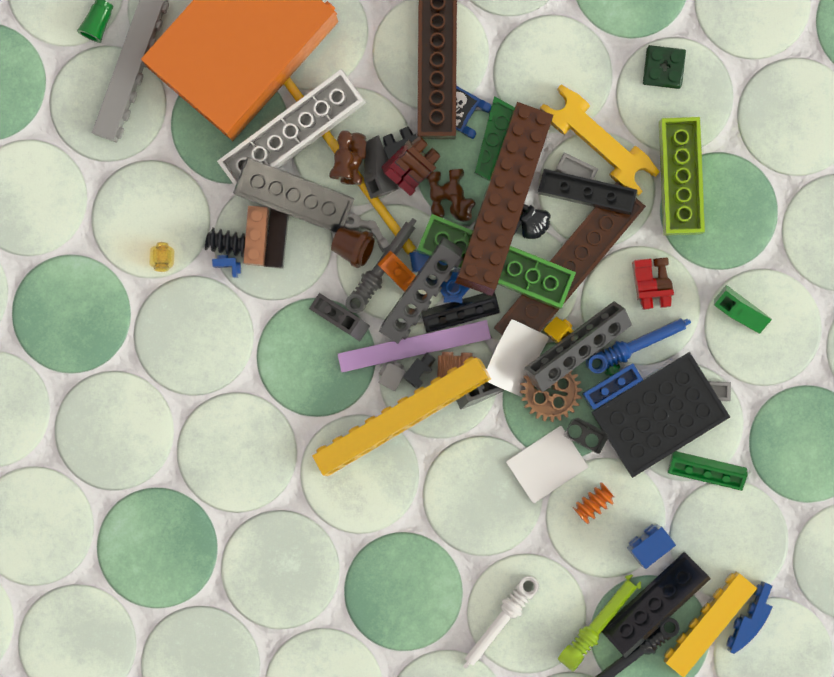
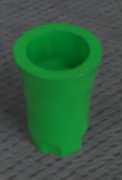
[77,0,114,43]

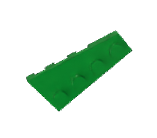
[474,96,515,181]

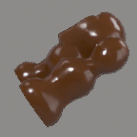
[329,130,367,185]
[427,169,476,222]

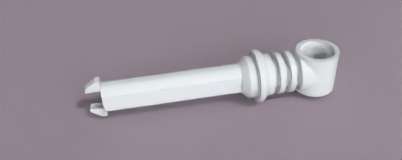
[463,576,539,668]

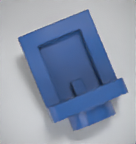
[212,255,241,278]

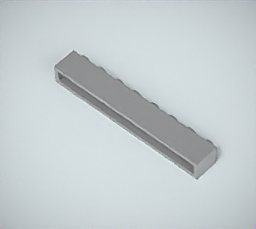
[92,0,169,143]

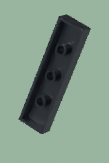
[538,169,638,215]

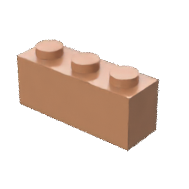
[243,206,269,266]

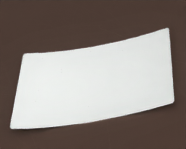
[487,319,550,397]
[506,426,588,503]

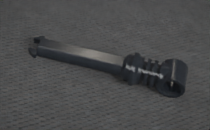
[595,618,680,677]

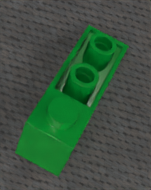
[714,285,772,334]

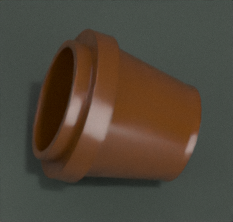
[331,227,375,268]

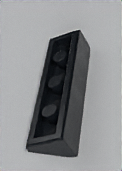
[264,208,289,269]
[421,292,500,333]

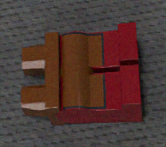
[382,136,441,196]

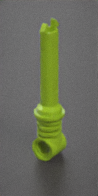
[558,574,641,672]

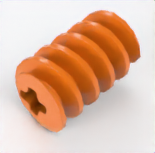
[573,482,615,524]

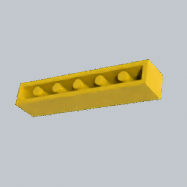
[663,572,757,677]

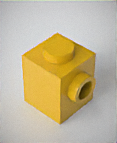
[544,316,573,344]

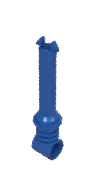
[585,318,691,374]

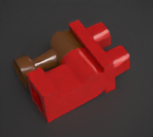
[632,257,674,310]

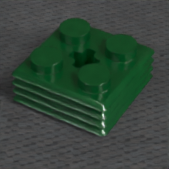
[643,45,686,89]

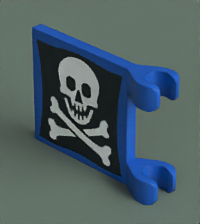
[456,86,491,139]

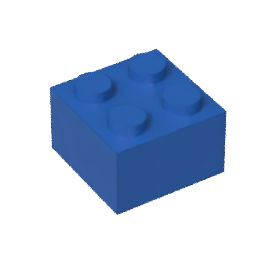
[627,524,676,569]

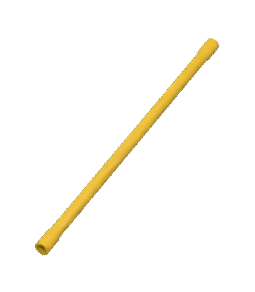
[284,77,417,255]

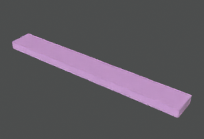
[338,320,491,372]

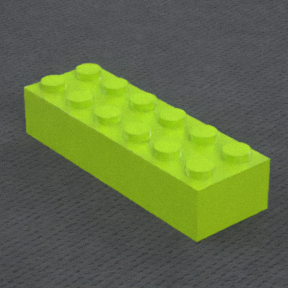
[659,117,705,236]

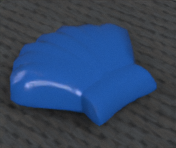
[440,272,470,303]

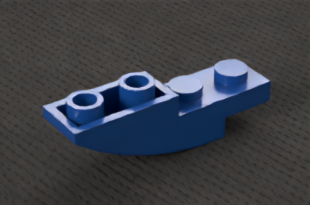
[726,581,773,654]

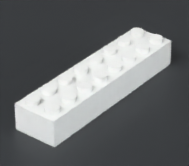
[217,70,366,186]

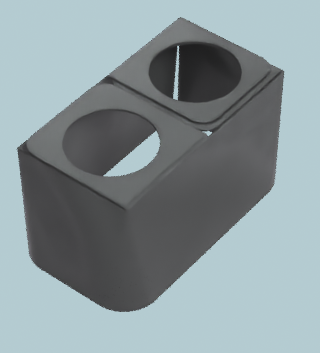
[563,418,608,454]

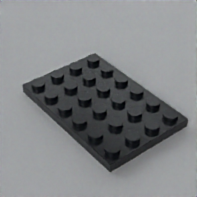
[591,352,730,478]

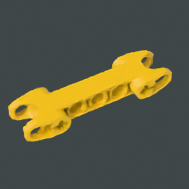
[540,84,660,196]

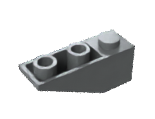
[364,135,399,199]

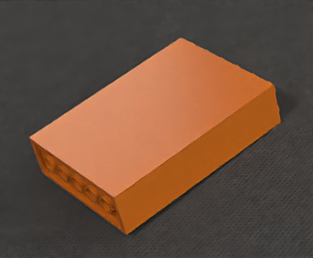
[141,0,338,142]

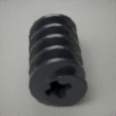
[205,227,245,257]

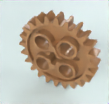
[520,371,582,422]

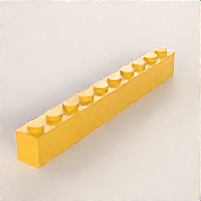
[312,357,491,476]

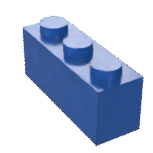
[581,363,643,410]

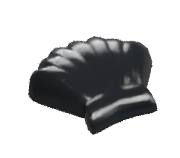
[519,205,551,239]

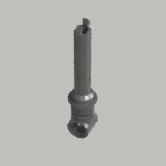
[346,218,417,313]

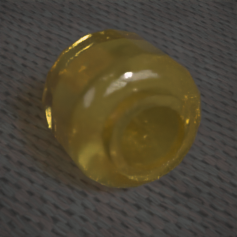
[149,242,175,272]

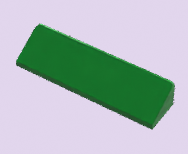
[668,451,748,491]

